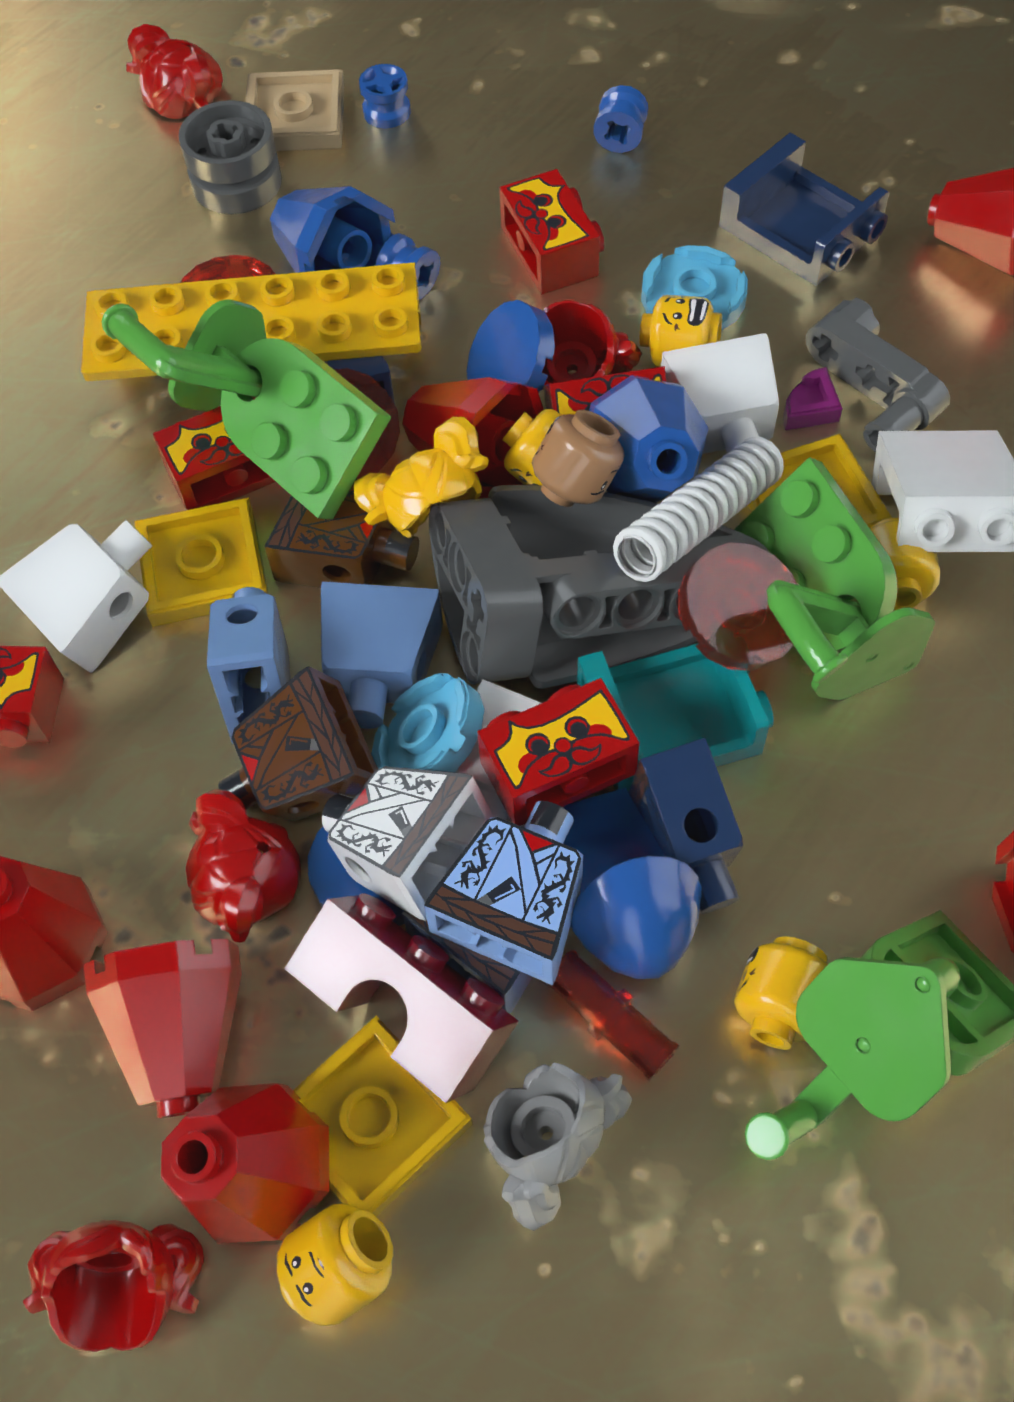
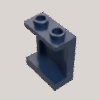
[719,132,890,286]

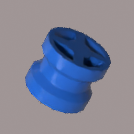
[359,64,411,129]
[593,85,649,153]
[375,233,441,300]

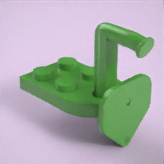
[101,299,392,520]
[734,457,935,700]
[745,910,1014,1160]

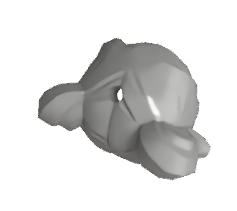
[483,1062,632,1231]

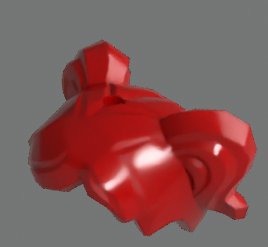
[126,24,223,119]
[542,300,643,390]
[186,789,301,943]
[23,1220,204,1352]

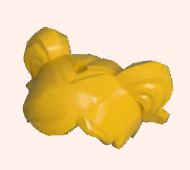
[354,417,489,538]

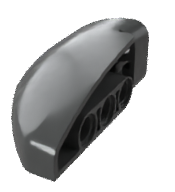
[429,485,783,689]

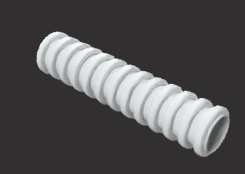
[613,437,784,582]

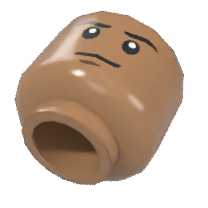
[532,410,625,507]

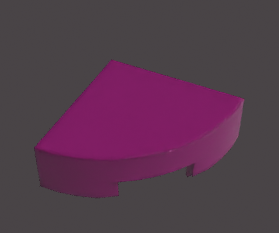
[783,367,843,431]

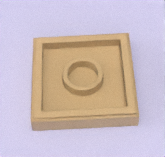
[245,69,345,151]

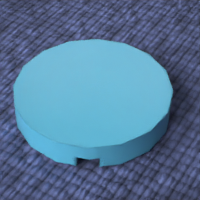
[641,245,748,330]
[371,673,484,773]

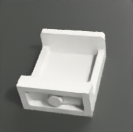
[872,430,1014,552]

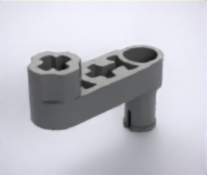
[806,297,950,452]

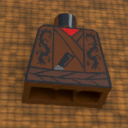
[264,479,419,588]
[218,666,378,821]

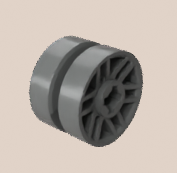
[179,100,282,214]

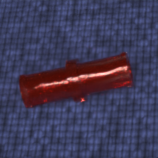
[543,949,680,1081]

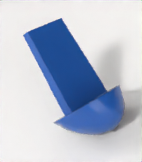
[563,788,702,979]

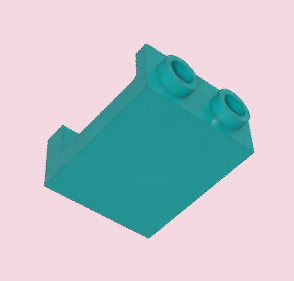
[577,620,774,792]

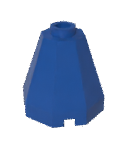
[270,186,395,273]
[589,375,709,503]

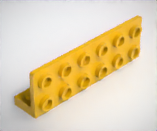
[81,262,421,382]

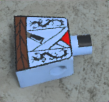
[424,801,583,985]

